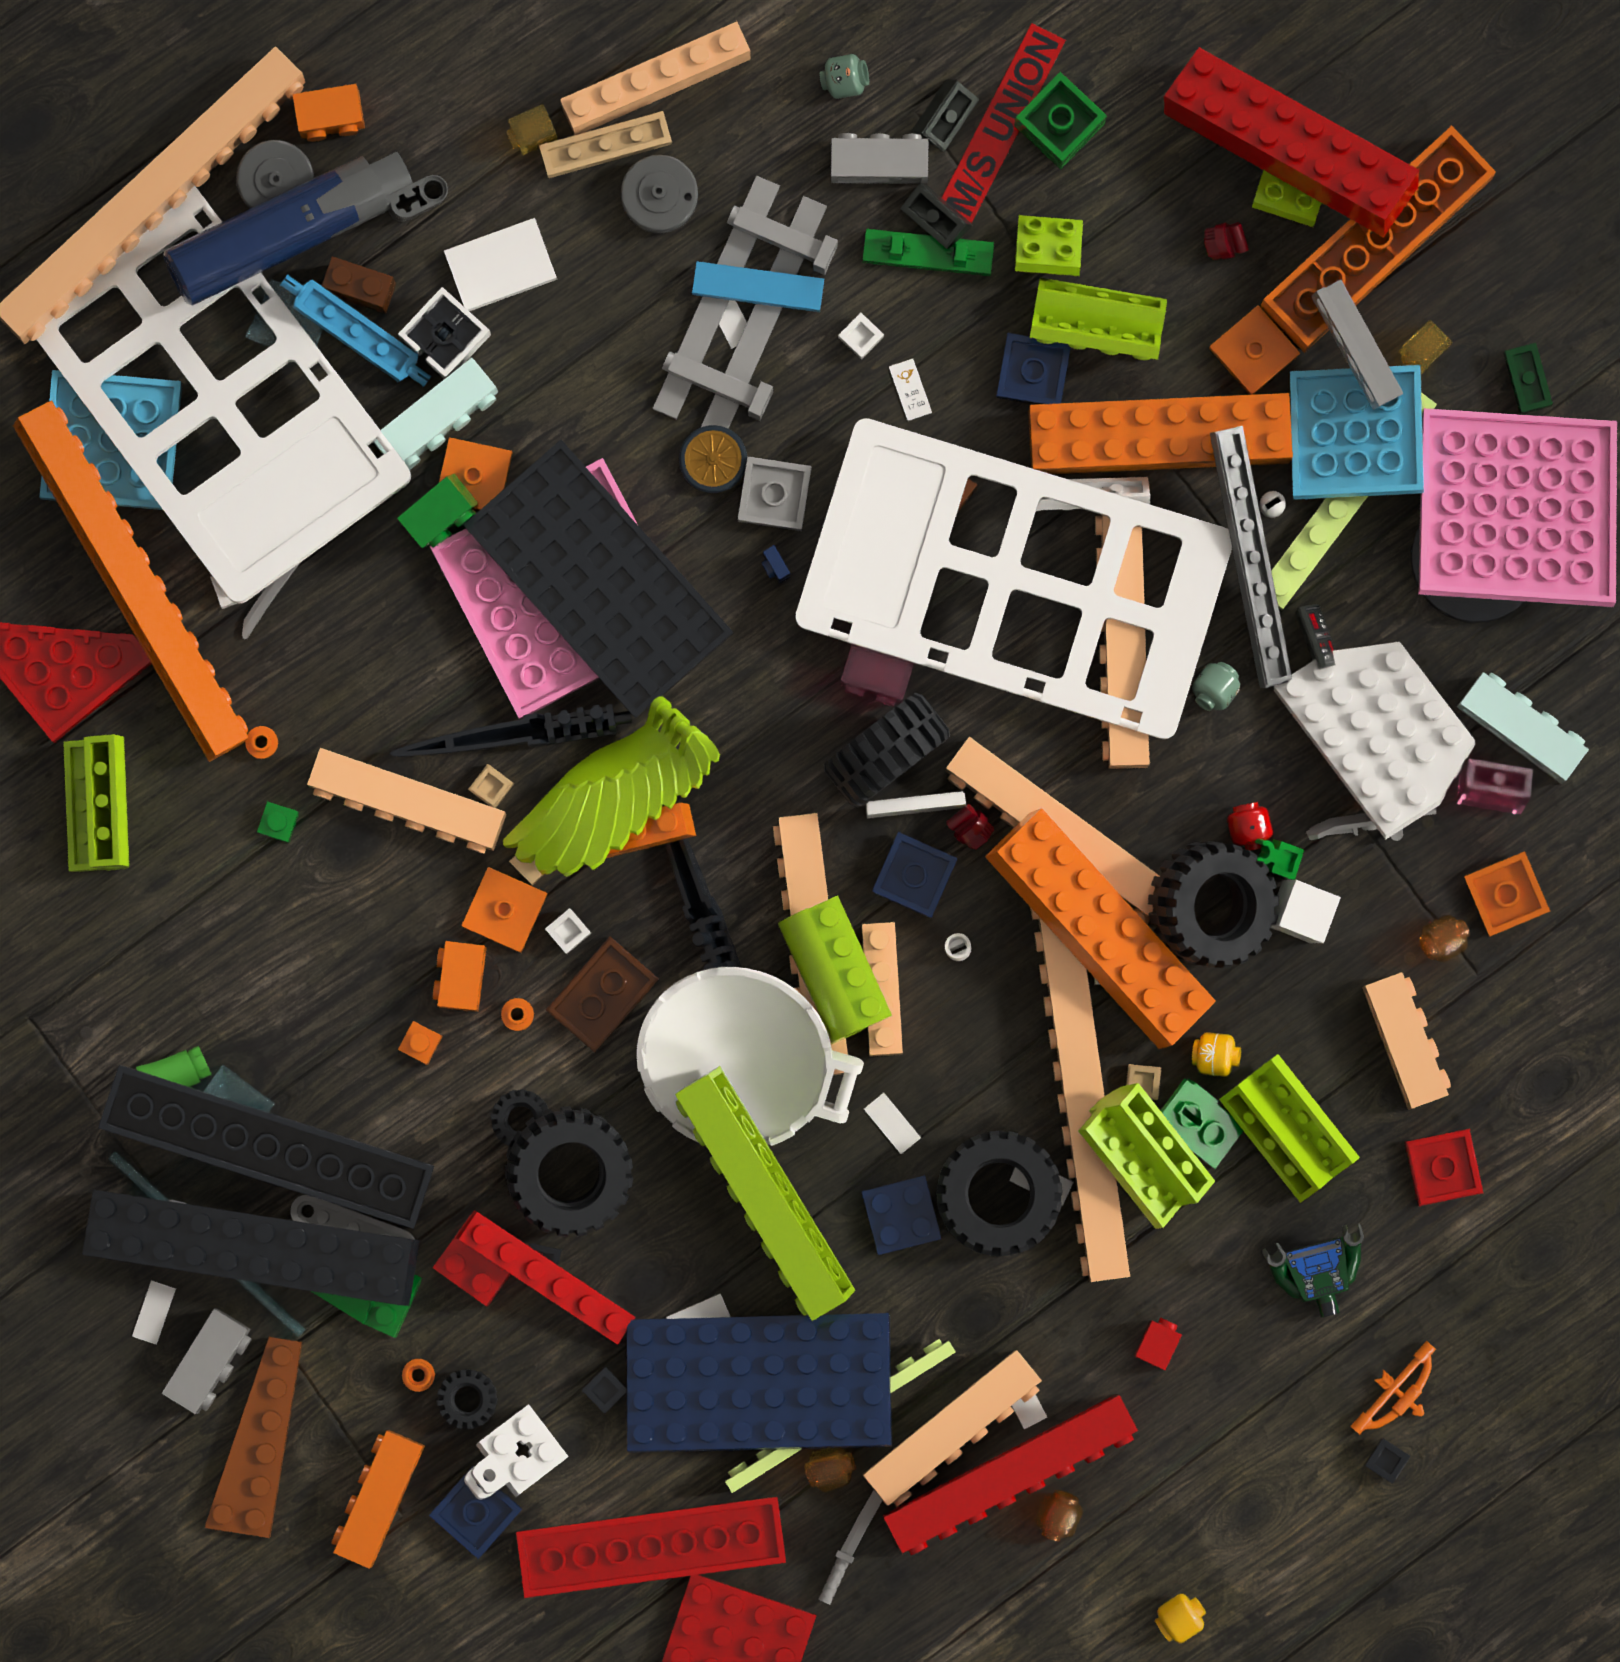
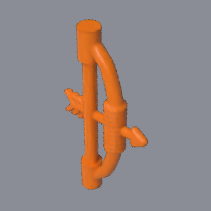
[1350,1341,1436,1435]

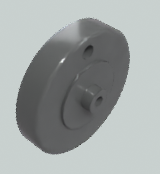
[236,140,314,209]
[621,155,698,234]

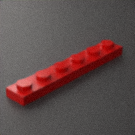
[456,1211,636,1345]

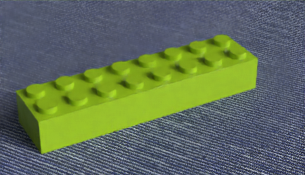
[675,1066,855,1321]

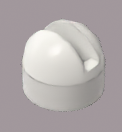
[1259,491,1286,518]
[945,933,971,961]

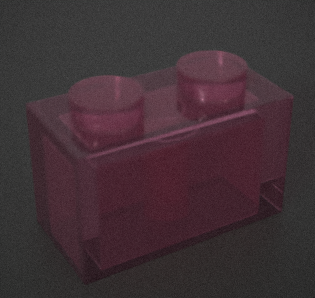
[840,644,914,707]
[1457,758,1533,815]

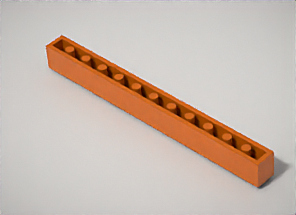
[13,400,249,762]

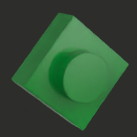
[257,801,299,843]

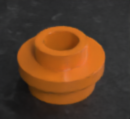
[245,726,278,759]
[501,998,534,1031]
[402,1359,435,1392]

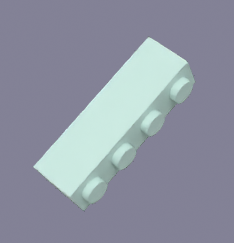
[373,358,498,470]
[1457,672,1589,784]

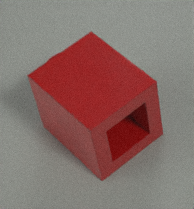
[1134,1317,1182,1370]

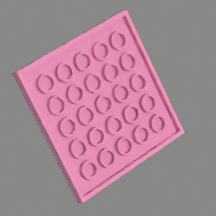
[1418,408,1617,607]
[430,458,638,719]

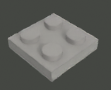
[738,457,812,531]

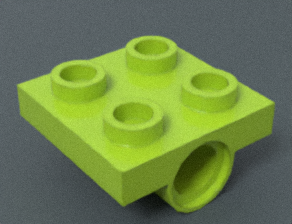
[1252,170,1321,227]
[1015,215,1083,276]

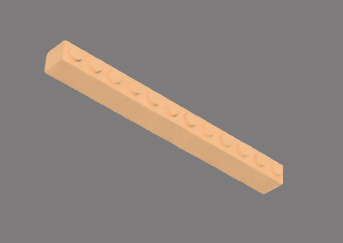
[0,46,305,344]
[1030,907,1130,1282]

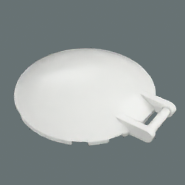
[637,967,864,1146]

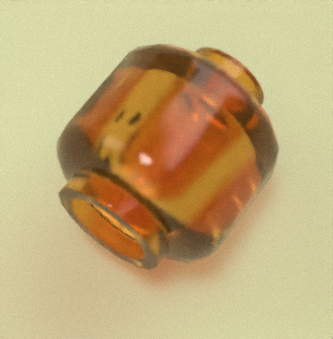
[1419,914,1470,962]
[805,1448,856,1492]
[1035,1490,1083,1542]

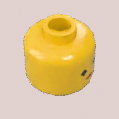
[1155,1593,1206,1643]

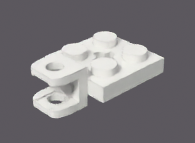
[464,1404,568,1500]

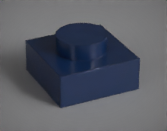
[761,545,791,584]

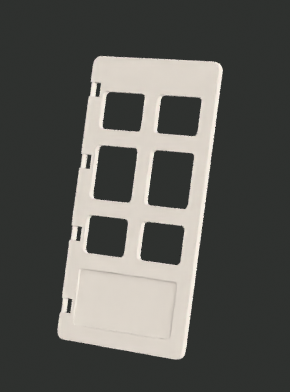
[36,186,411,604]
[796,418,1232,739]

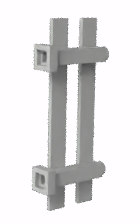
[653,176,838,429]

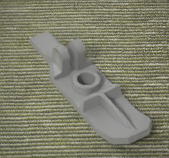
[1306,808,1437,841]

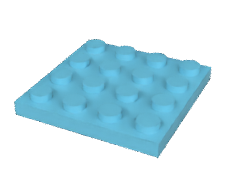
[1290,365,1424,499]
[39,370,183,510]

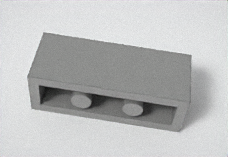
[831,133,928,184]
[162,1309,251,1414]

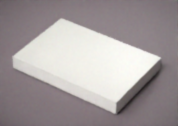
[444,218,557,311]
[866,791,966,818]

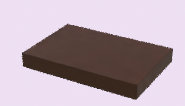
[546,937,659,1053]

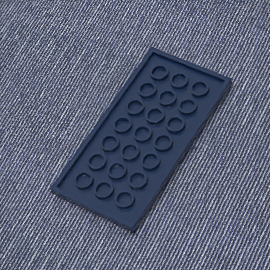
[627,1313,892,1453]

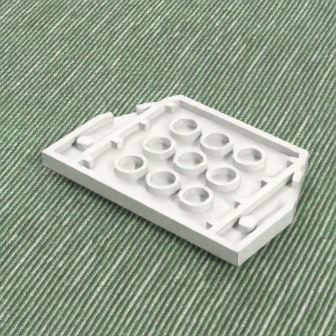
[1274,642,1475,839]

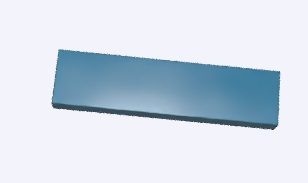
[692,261,824,312]

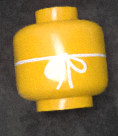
[1192,1032,1241,1077]

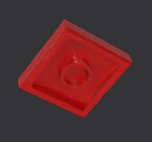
[1404,1129,1483,1206]

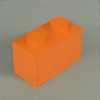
[293,84,365,142]
[433,941,486,1012]

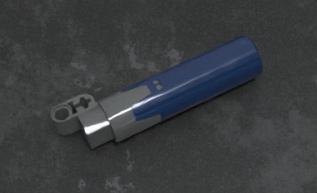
[163,152,448,306]

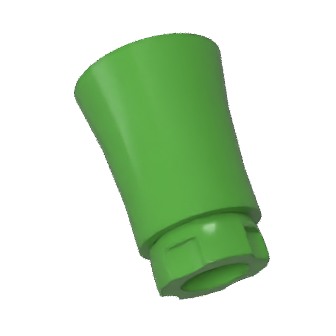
[136,1046,212,1087]

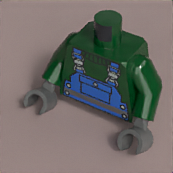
[1262,1224,1364,1318]

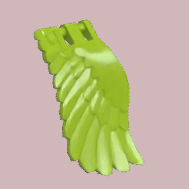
[503,696,720,877]

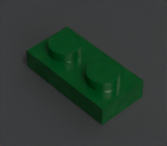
[1503,343,1553,415]

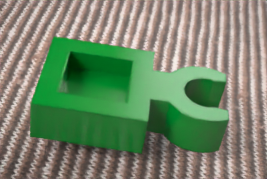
[1254,839,1304,880]

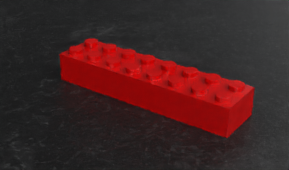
[1164,47,1420,238]
[883,1394,1138,1555]

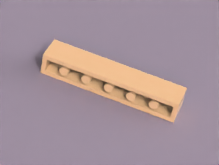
[560,22,751,135]
[307,748,507,854]
[862,1350,1042,1507]

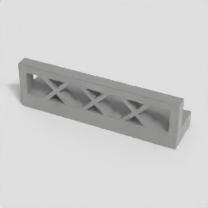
[1311,279,1403,410]

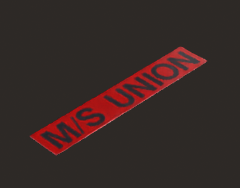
[942,23,1066,223]

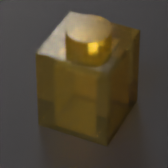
[505,104,558,155]
[1399,320,1453,375]

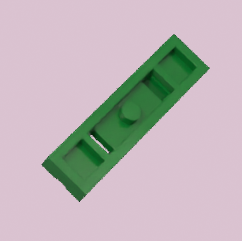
[863,229,994,276]

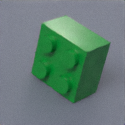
[1014,72,1107,170]
[397,474,479,548]

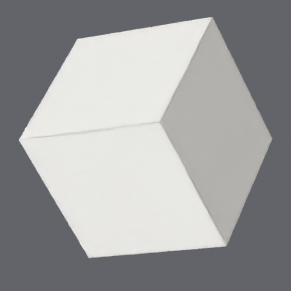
[1270,880,1341,943]

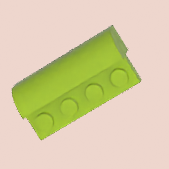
[1030,278,1167,361]
[64,734,129,872]
[778,895,892,1044]
[1219,1054,1360,1203]
[1078,1083,1215,1229]

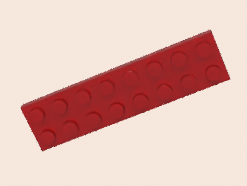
[516,1496,786,1598]

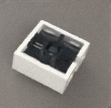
[398,287,491,379]

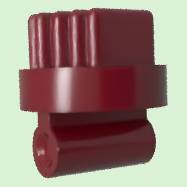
[1204,222,1249,260]
[946,804,994,850]

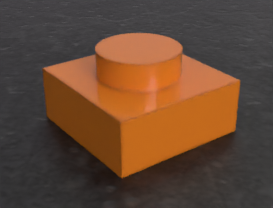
[398,1021,443,1065]

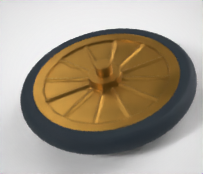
[679,425,747,493]

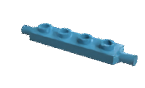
[280,274,431,387]

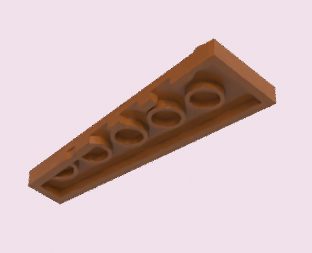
[205,1337,303,1538]

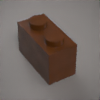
[322,256,396,314]

